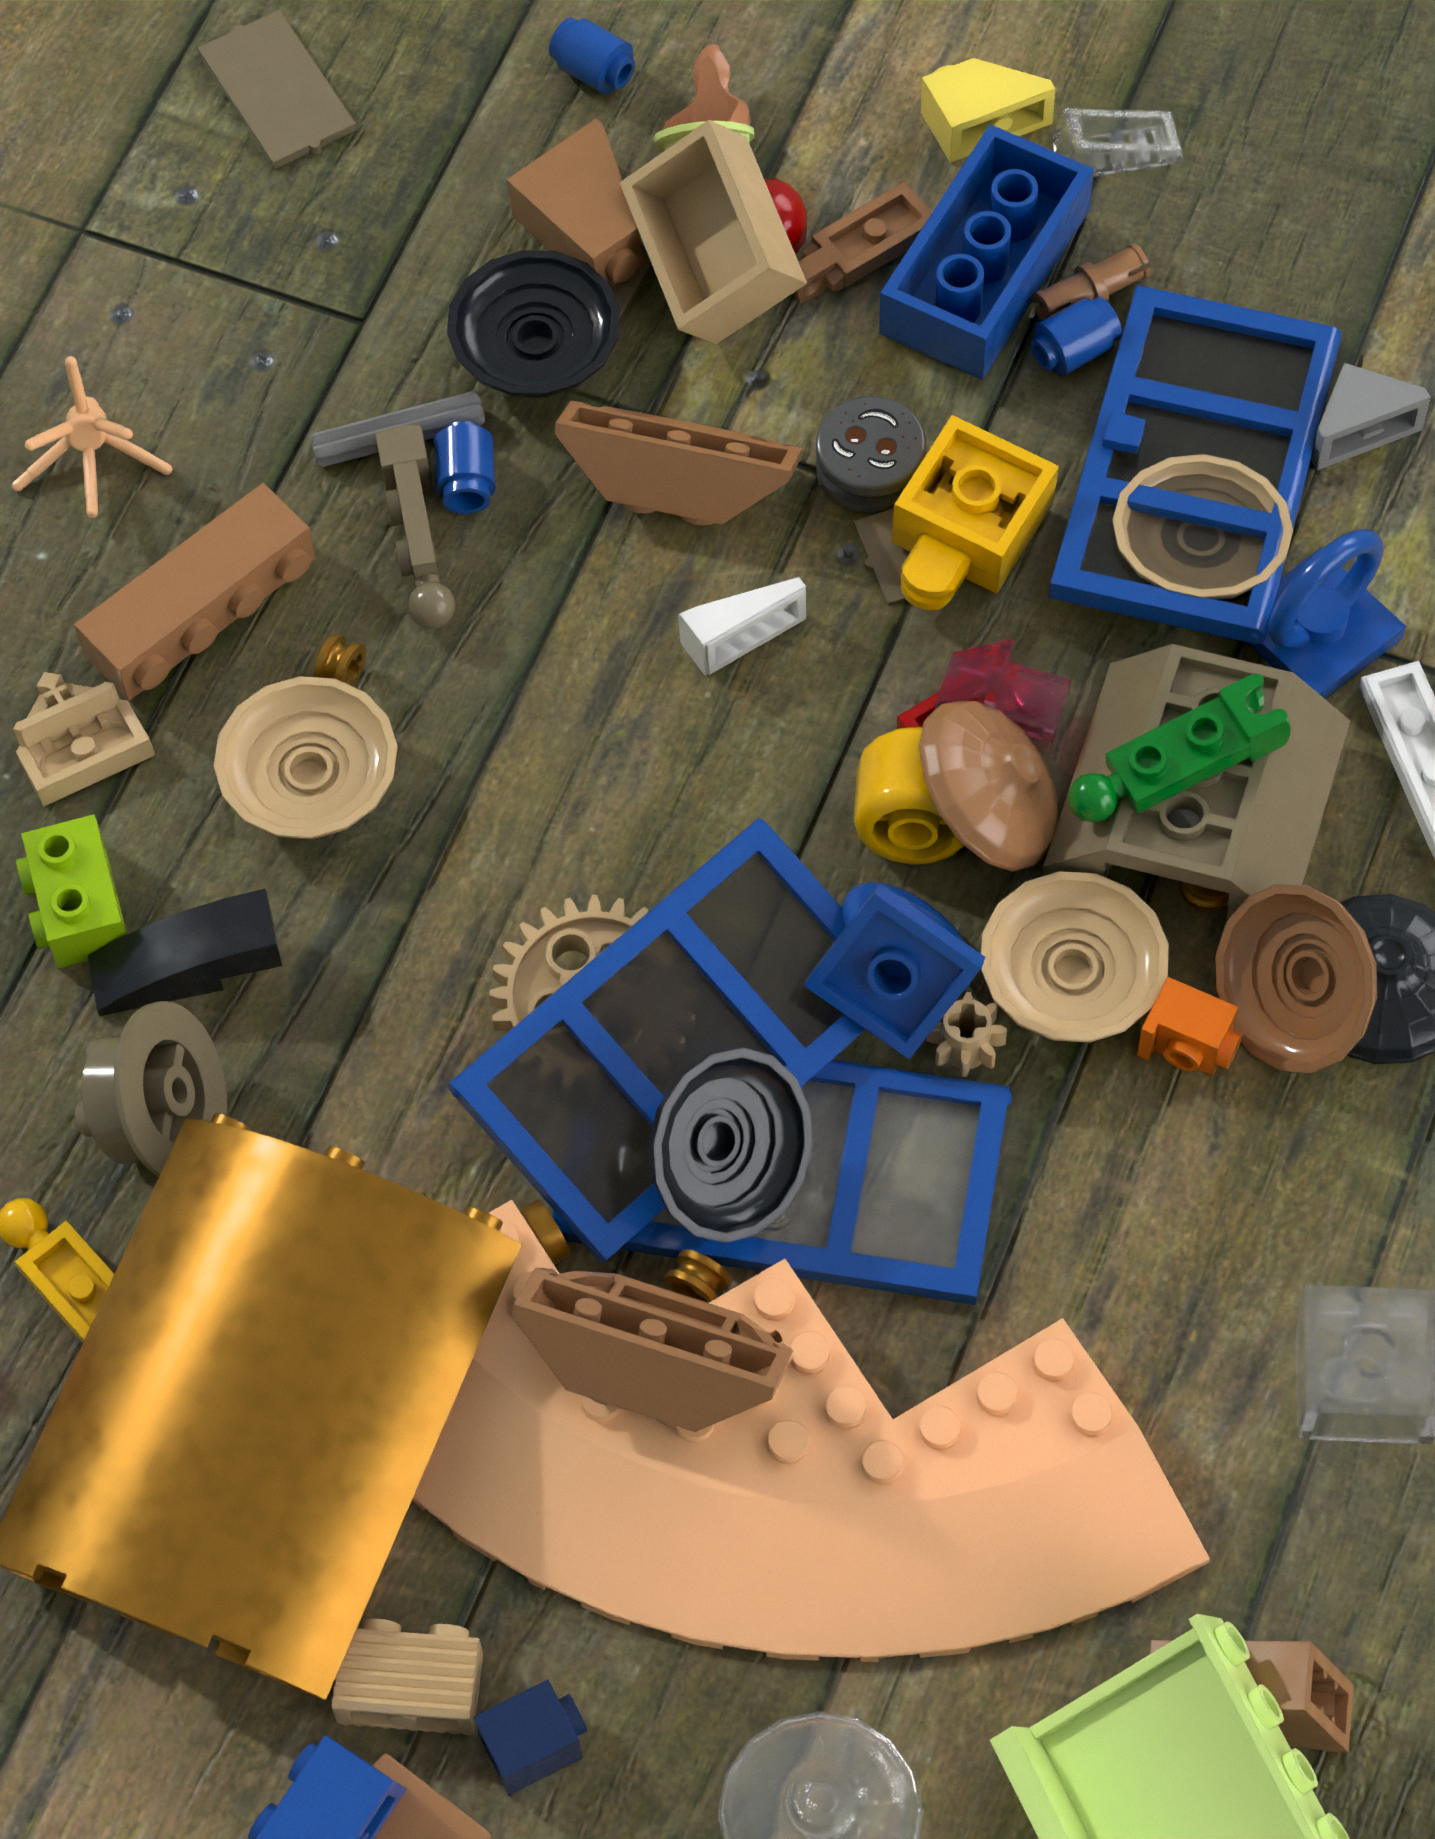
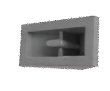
[1311,363,1431,471]

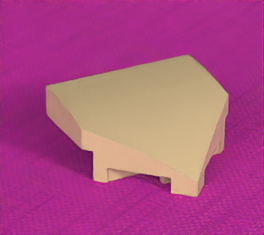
[13,672,156,807]

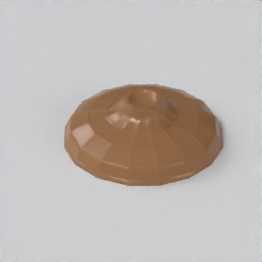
[919,701,1059,871]
[1216,884,1377,1073]

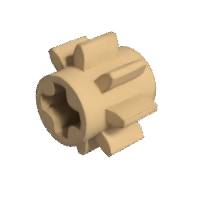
[926,992,1007,1077]

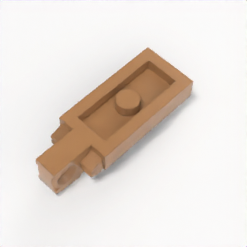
[792,181,933,304]

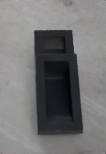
[88,888,282,1016]

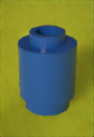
[549,17,635,94]
[1031,297,1122,376]
[434,421,496,514]

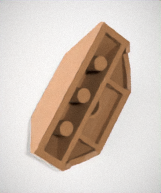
[554,401,802,526]
[511,1268,793,1432]

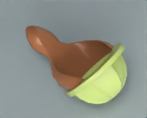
[654,44,755,152]

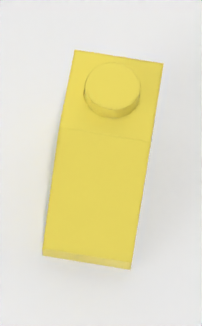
[921,58,1055,163]

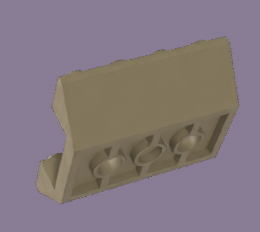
[1043,644,1350,919]

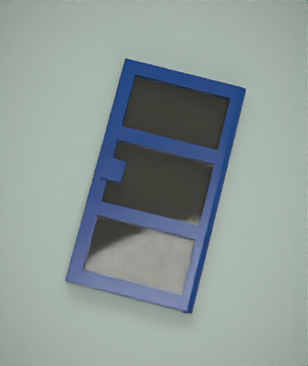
[1048,285,1342,644]
[447,818,866,1264]

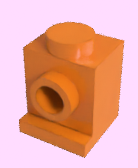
[1137,977,1243,1076]

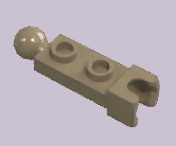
[375,425,456,629]

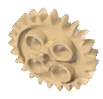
[489,895,698,1102]

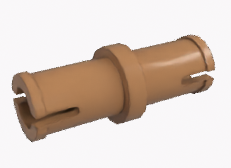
[1032,243,1151,321]

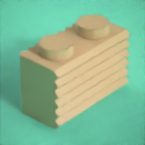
[332,1619,483,1736]

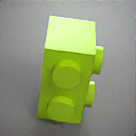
[16,814,127,969]

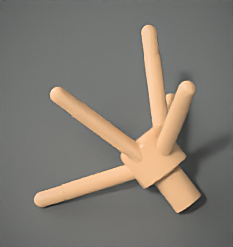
[12,356,172,518]

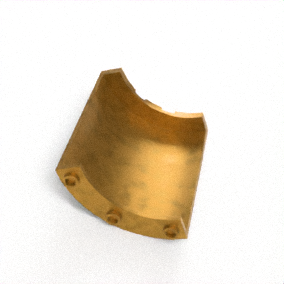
[0,1113,522,1700]

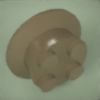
[75,1001,227,1177]

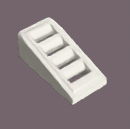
[678,577,806,676]

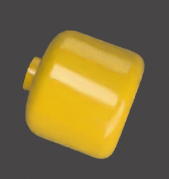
[854,727,964,865]

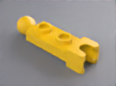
[0,1198,114,1343]

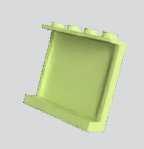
[990,1614,1349,1839]

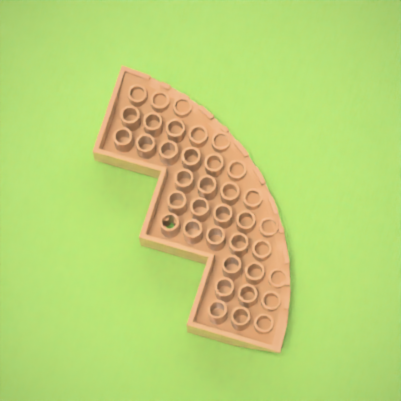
[412,1200,1210,1662]

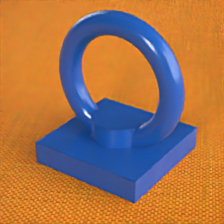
[1245,529,1406,699]
[804,882,986,1059]

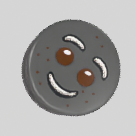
[816,396,926,513]

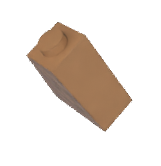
[506,118,644,287]
[1150,1640,1354,1752]

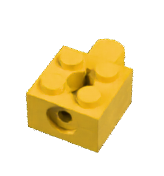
[891,415,1059,610]

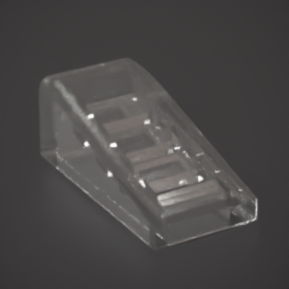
[1052,108,1183,176]

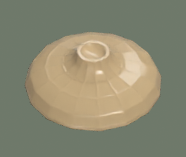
[1112,454,1293,601]
[213,676,398,840]
[981,871,1169,1043]

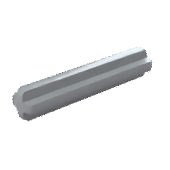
[311,391,485,467]

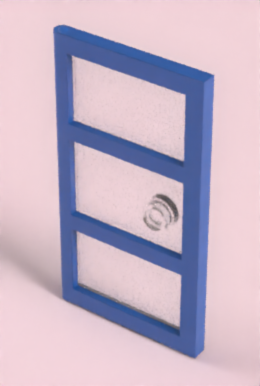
[552,1026,1012,1305]

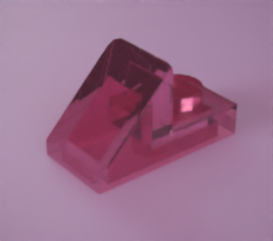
[935,639,1072,743]

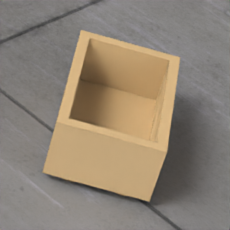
[619,120,807,344]

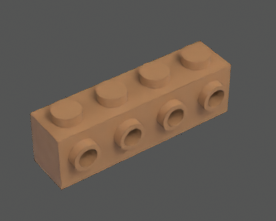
[74,482,316,701]

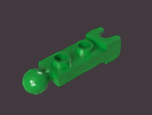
[1068,674,1291,823]

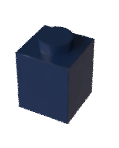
[473,1680,587,1796]

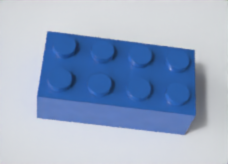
[879,124,1094,380]

